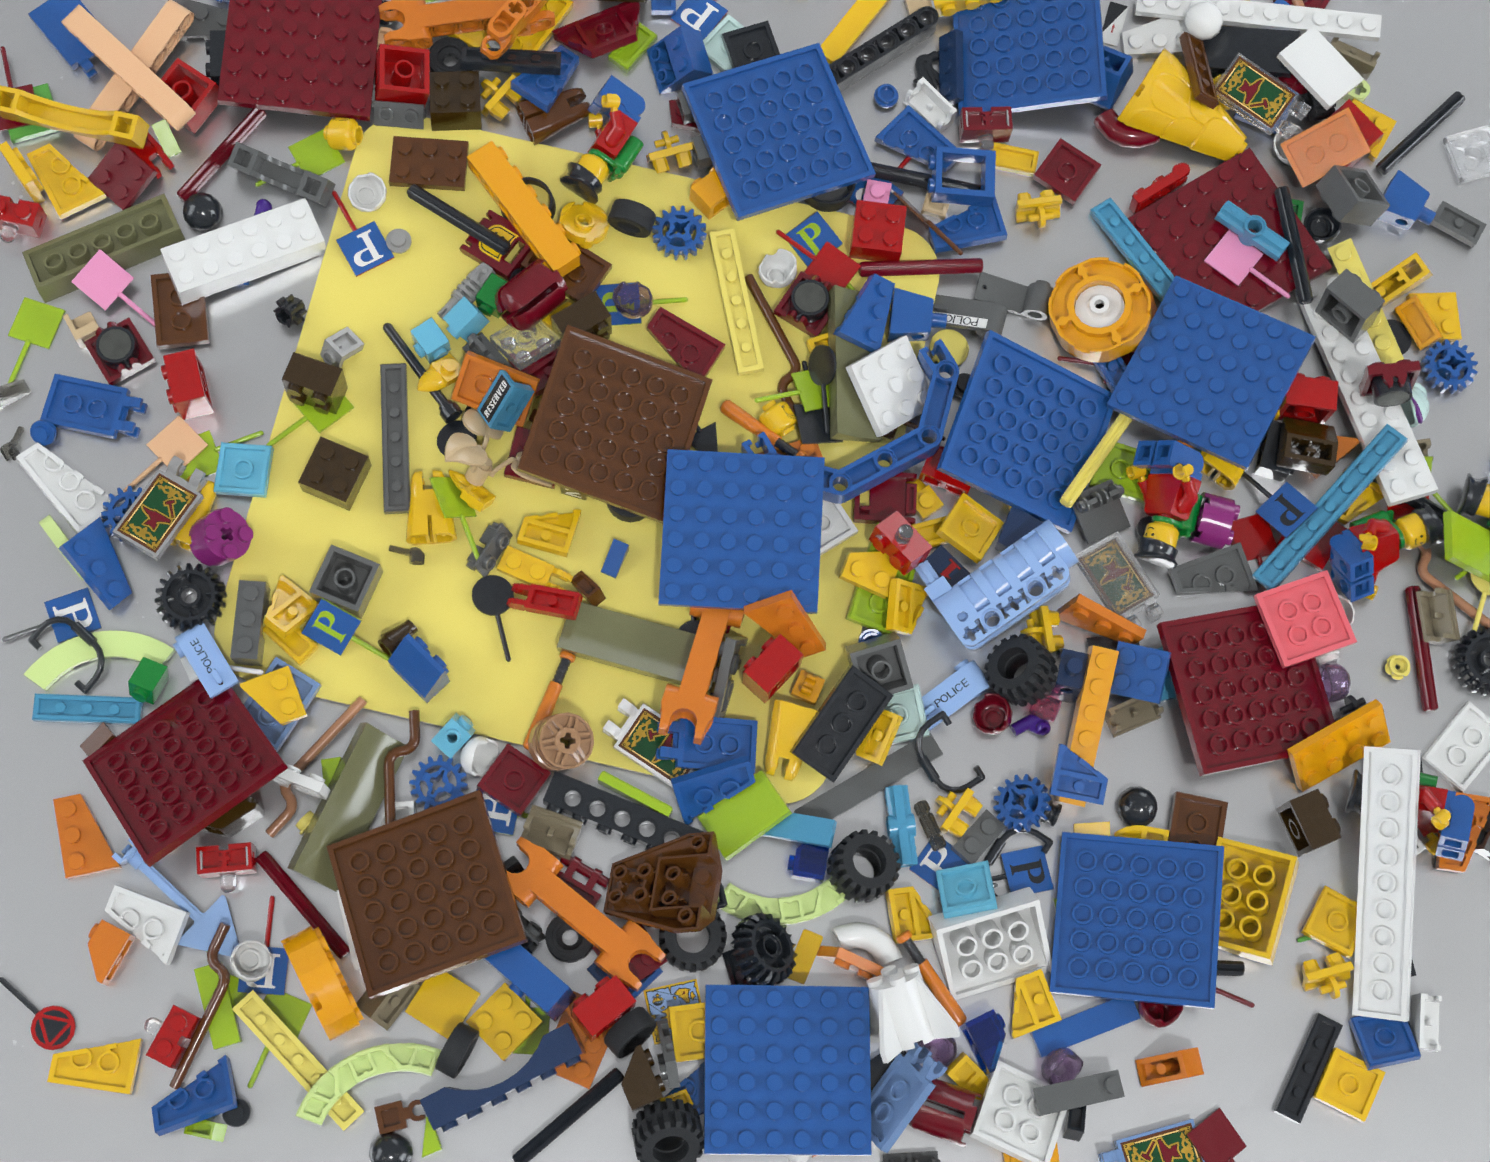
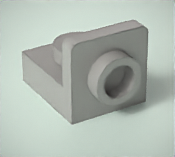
[320,326,364,368]

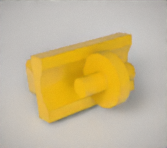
[480,74,522,122]
[646,130,693,174]
[1015,189,1062,228]
[1020,606,1064,653]
[935,788,983,838]
[1301,952,1354,999]

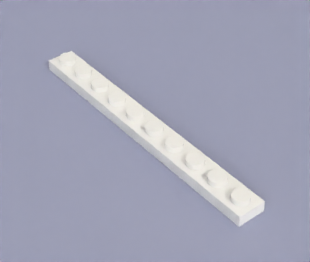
[1135,0,1382,42]

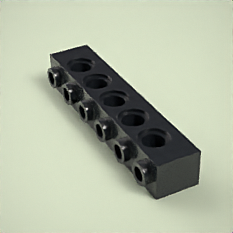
[543,771,704,850]

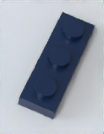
[939,29,964,105]

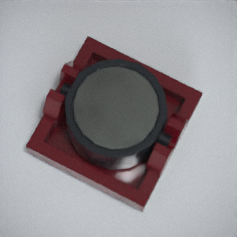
[774,271,832,338]
[84,317,156,386]
[1359,359,1421,407]

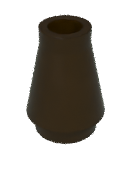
[378,619,418,657]

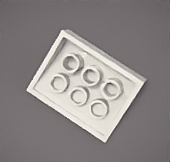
[928,887,1052,1000]

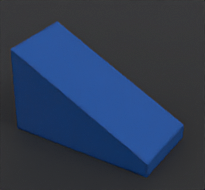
[601,539,629,579]

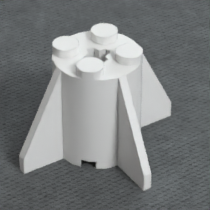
[867,963,960,1063]

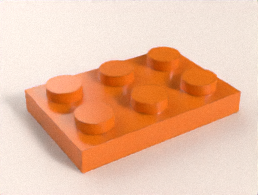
[1280,107,1372,188]
[451,350,540,428]
[556,991,614,1089]

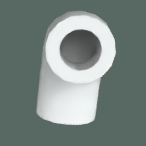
[832,922,903,967]

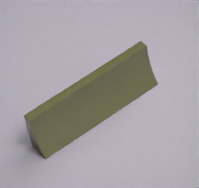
[22,194,185,303]
[828,285,882,442]
[557,602,720,694]
[287,722,405,892]

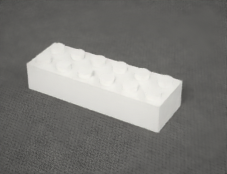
[160,198,326,305]

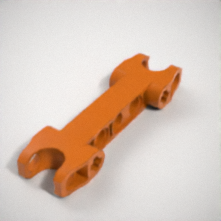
[378,0,555,49]
[480,0,549,60]
[658,608,745,745]
[506,837,666,992]

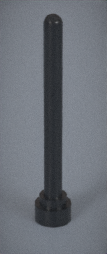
[383,323,462,424]

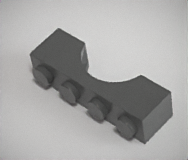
[227,141,336,207]

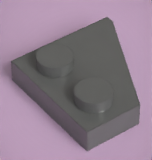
[656,1018,681,1089]

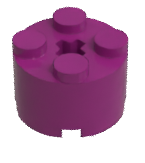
[1189,492,1240,549]
[189,507,253,566]

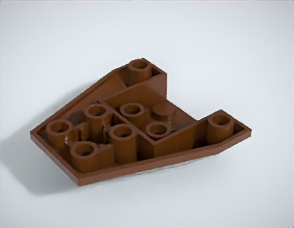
[603,831,723,933]

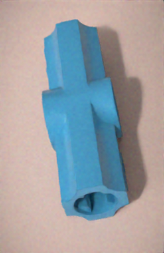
[1215,200,1290,261]
[884,785,918,868]

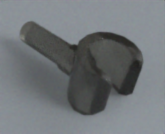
[0,426,24,461]
[389,545,425,565]

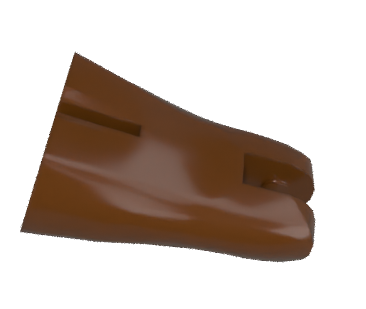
[516,88,591,146]

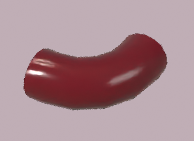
[1093,109,1161,149]

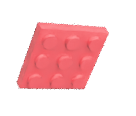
[1253,570,1357,669]

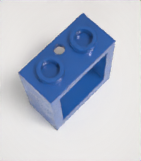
[927,146,996,207]

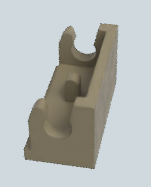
[1330,37,1381,79]
[1416,588,1461,645]
[1105,698,1164,738]
[521,804,583,860]

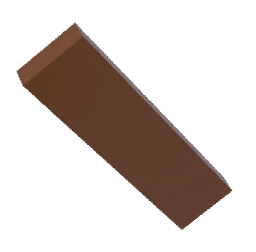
[1179,32,1219,109]

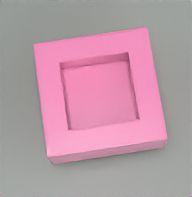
[863,179,892,204]

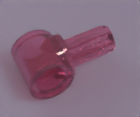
[1029,694,1062,722]

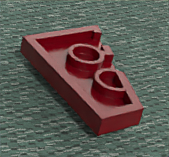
[647,307,725,377]

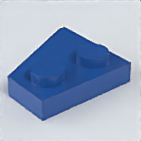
[1049,744,1108,805]

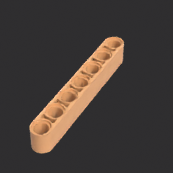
[74,0,194,151]
[61,5,196,131]

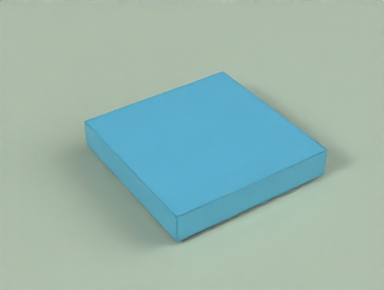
[214,442,274,498]
[936,860,998,919]

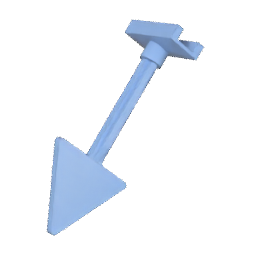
[111,838,239,957]

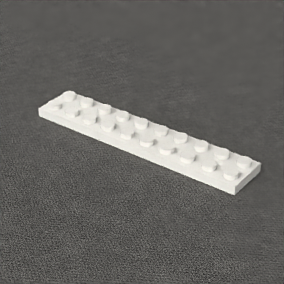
[1293,273,1438,507]
[1352,746,1421,1022]

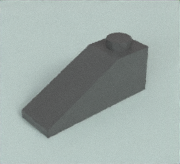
[1033,1070,1125,1116]

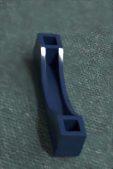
[420,1023,586,1132]

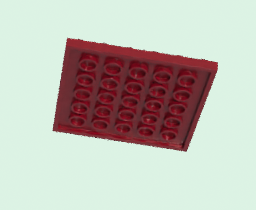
[217,0,382,121]
[1128,148,1332,312]
[1156,605,1335,777]
[82,679,288,867]

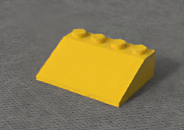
[1216,837,1299,966]

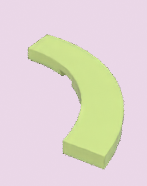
[23,630,176,691]
[718,876,846,925]
[295,1043,441,1126]

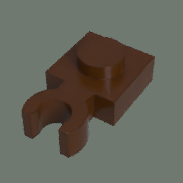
[374,1100,426,1135]

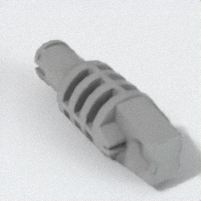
[437,262,496,323]

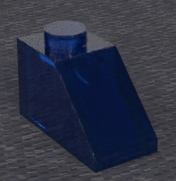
[787,843,829,884]
[960,1009,1006,1075]

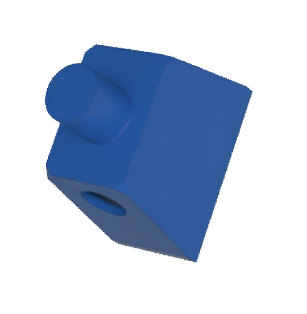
[1377,170,1436,230]
[887,288,947,342]

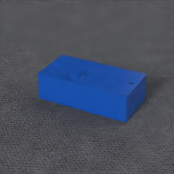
[483,945,577,1021]

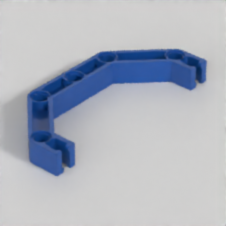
[741,339,959,504]

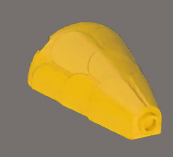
[1117,48,1248,161]

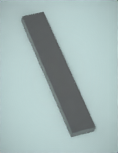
[380,363,410,514]
[794,733,943,820]

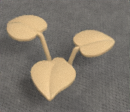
[444,408,552,487]

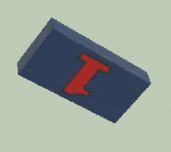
[925,545,971,587]

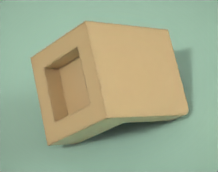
[63,312,99,349]

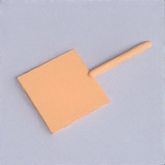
[123,416,208,492]

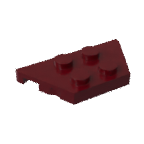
[552,2,641,59]

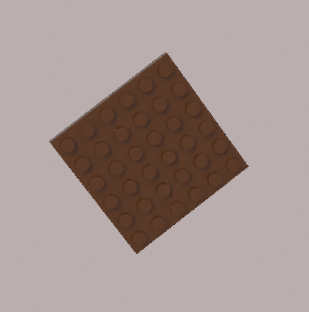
[516,324,713,524]
[326,790,528,1000]

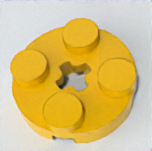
[559,201,609,249]

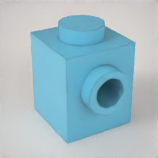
[443,297,490,343]
[410,317,451,363]
[431,713,476,759]

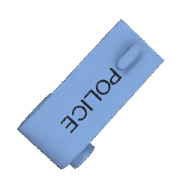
[173,623,239,699]
[922,659,991,731]

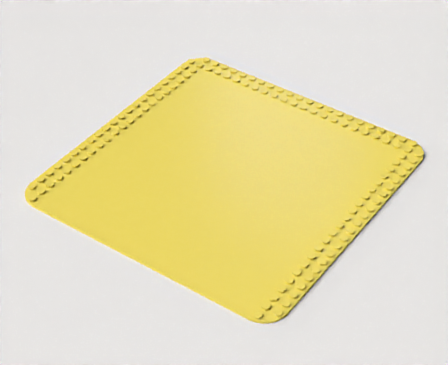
[214,118,939,804]

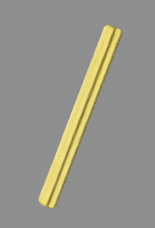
[1060,413,1133,508]

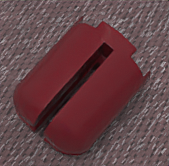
[495,259,568,331]
[909,1079,982,1147]

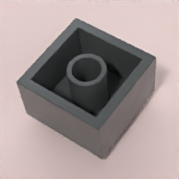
[1316,165,1390,226]
[1315,269,1385,343]
[309,544,383,619]
[845,632,914,694]

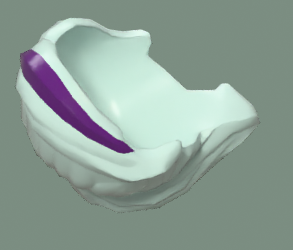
[1400,383,1429,428]

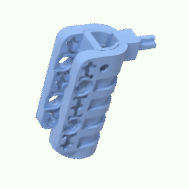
[915,519,1079,650]

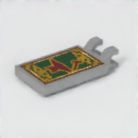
[112,455,208,561]

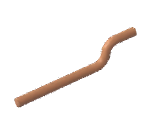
[1417,546,1490,629]
[265,696,367,838]

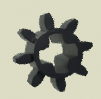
[273,294,307,328]

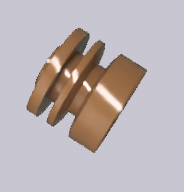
[528,713,594,771]

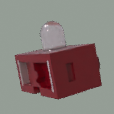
[958,106,1013,151]

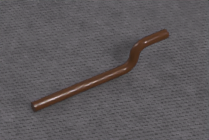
[745,274,801,415]
[383,710,420,824]
[169,922,231,1089]

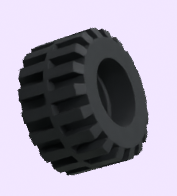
[984,634,1058,707]
[827,829,901,903]
[659,911,727,972]
[631,1098,705,1162]

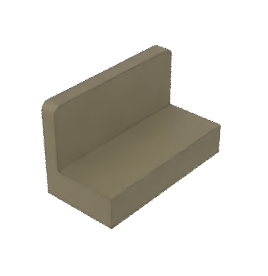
[357,983,421,1031]

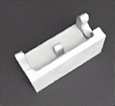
[903,77,957,133]
[1411,993,1442,1052]

